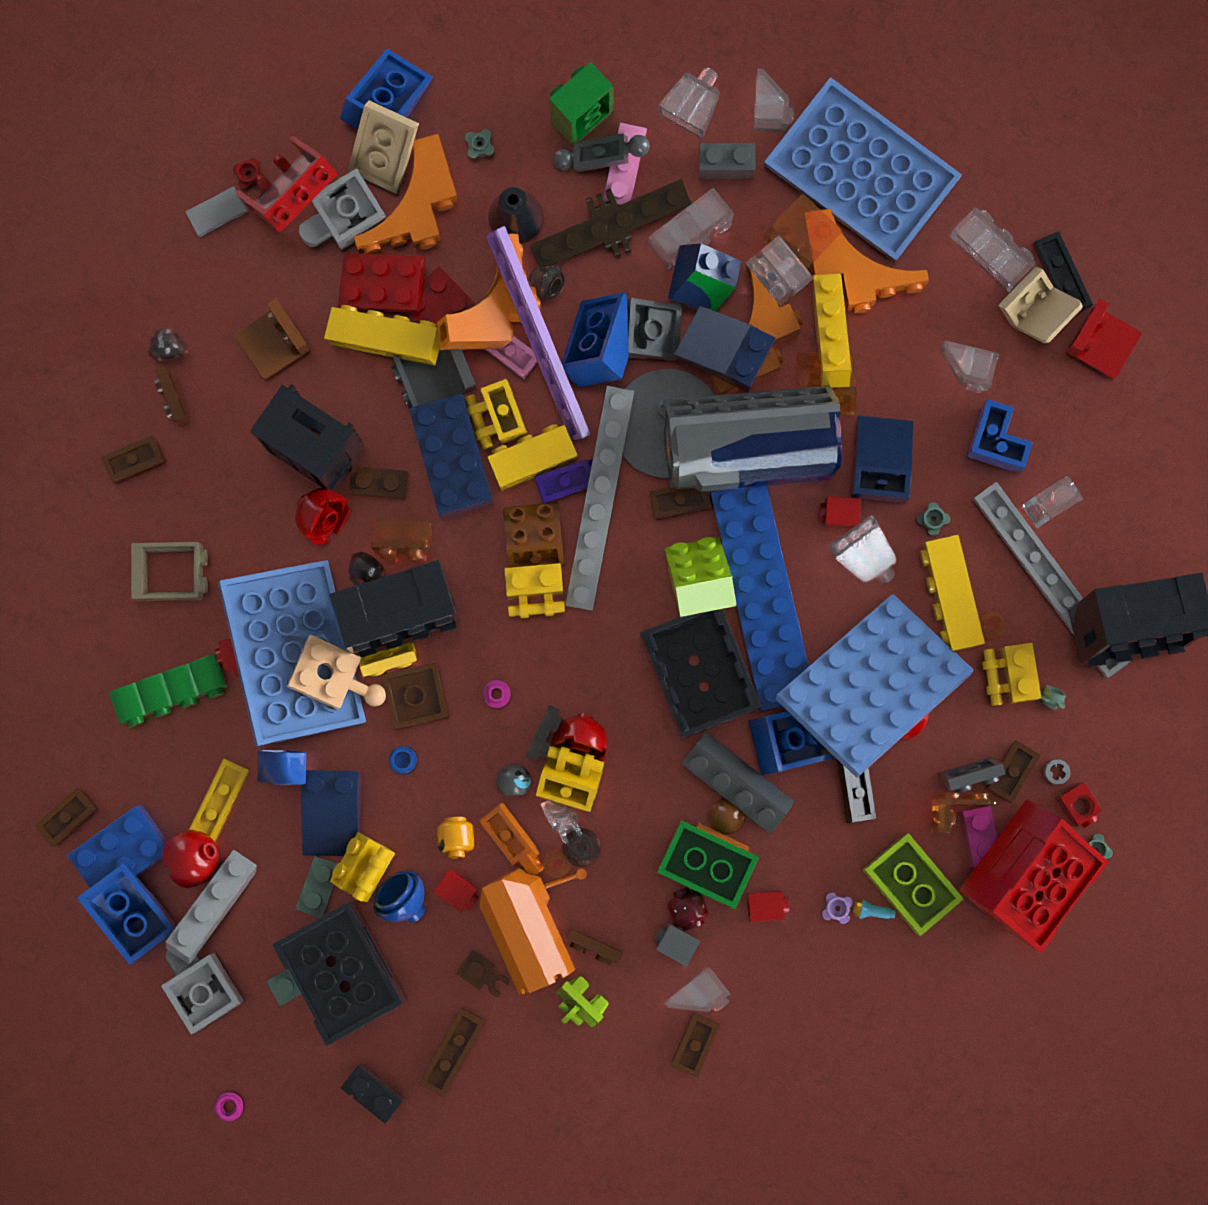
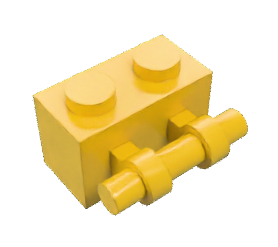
[464,379,528,450]
[505,563,565,619]
[982,643,1041,706]
[536,746,605,812]
[330,832,395,902]

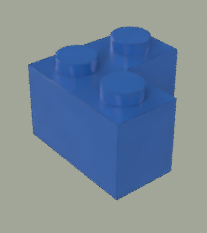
[967,399,1033,474]

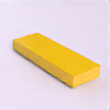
[189,758,250,842]

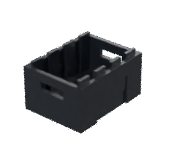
[250,384,365,492]
[329,559,461,658]
[1068,572,1208,668]
[640,609,761,741]
[272,901,407,1047]

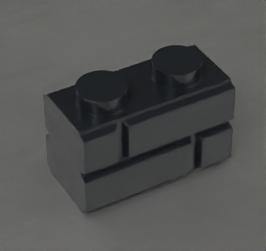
[341,1063,405,1123]

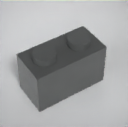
[699,143,755,179]
[653,924,700,967]

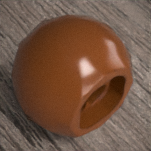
[710,799,745,834]

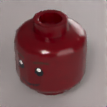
[667,887,708,931]

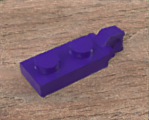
[534,459,593,504]

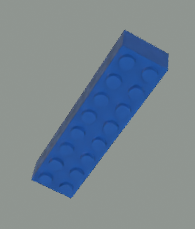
[710,480,809,713]

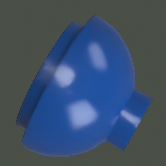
[373,870,426,923]

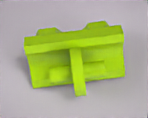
[555,975,609,1028]

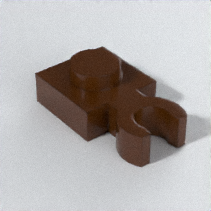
[456,950,509,997]

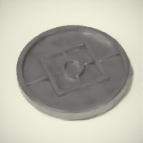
[622,369,716,479]

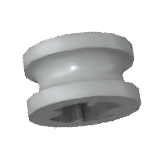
[1043,759,1071,785]

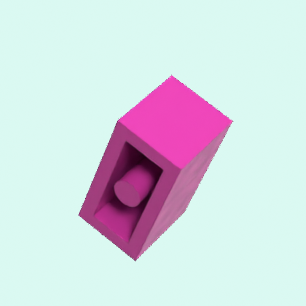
[958,806,997,867]

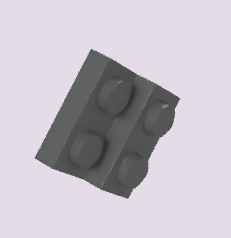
[627,298,682,361]

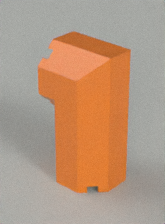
[480,868,575,995]

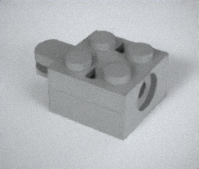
[299,168,386,251]
[161,951,244,1035]

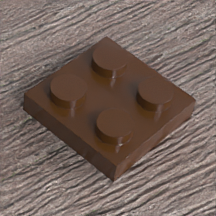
[382,662,449,730]

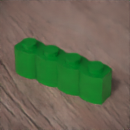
[109,654,229,728]

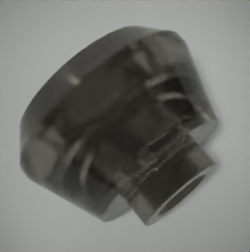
[529,265,565,301]
[148,329,186,361]
[348,552,384,585]
[562,828,601,867]

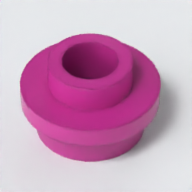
[483,680,511,708]
[215,1092,244,1121]

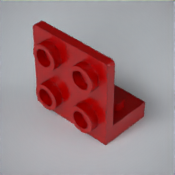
[1066,299,1142,379]

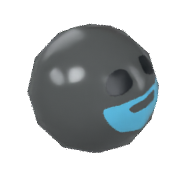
[496,763,532,796]

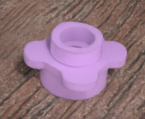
[822,893,853,924]

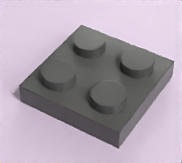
[938,757,1005,793]

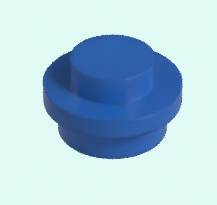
[389,746,417,774]

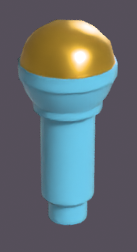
[852,899,896,919]

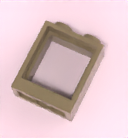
[131,542,208,602]

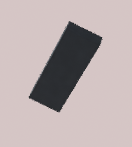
[1032,231,1093,313]

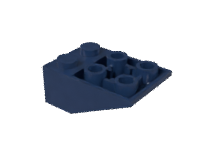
[850,415,913,503]

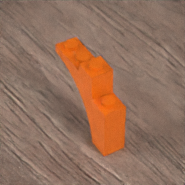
[354,134,458,254]
[802,209,929,313]
[437,234,540,350]
[708,258,803,395]

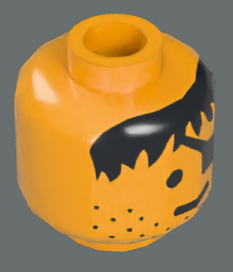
[437,817,474,859]

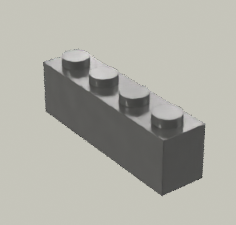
[681,732,795,834]

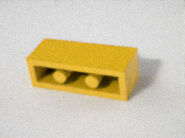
[488,424,578,491]

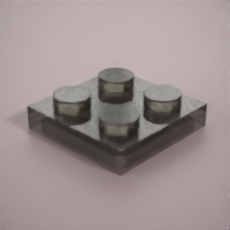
[525,705,563,764]

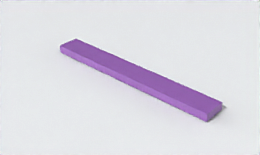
[486,226,591,441]

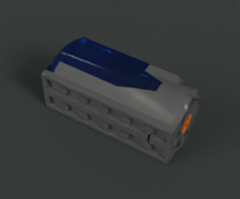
[663,386,842,492]

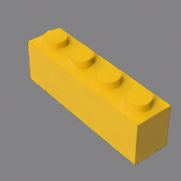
[812,274,851,388]
[324,305,440,366]
[920,535,985,652]

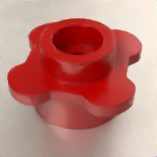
[233,158,264,189]

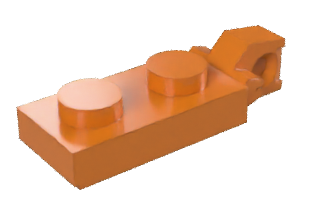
[479,802,545,875]

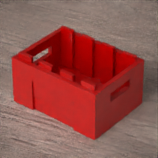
[959,799,1109,953]

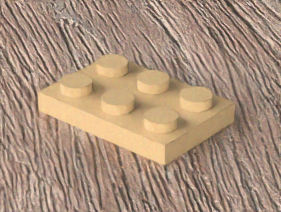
[347,101,419,194]

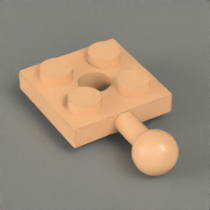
[287,634,386,710]

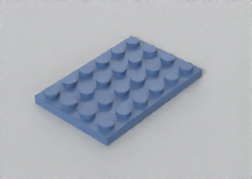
[764,77,962,263]
[218,560,366,747]
[775,594,974,778]

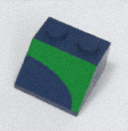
[668,243,742,311]

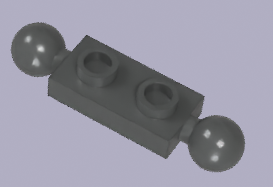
[553,133,650,172]

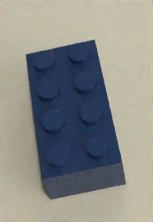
[409,393,494,519]

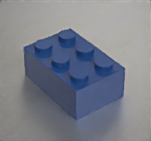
[67,805,167,888]

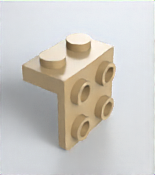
[998,266,1083,343]

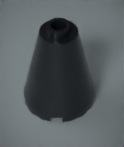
[488,187,543,244]

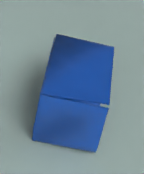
[257,750,307,785]

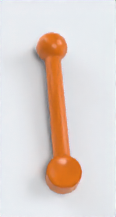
[544,868,587,889]

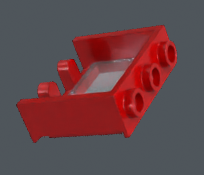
[235,136,338,233]

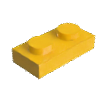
[359,641,417,677]

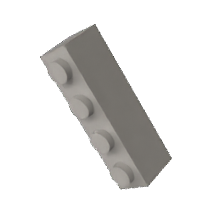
[166,850,257,965]

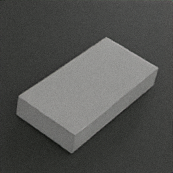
[186,186,248,238]

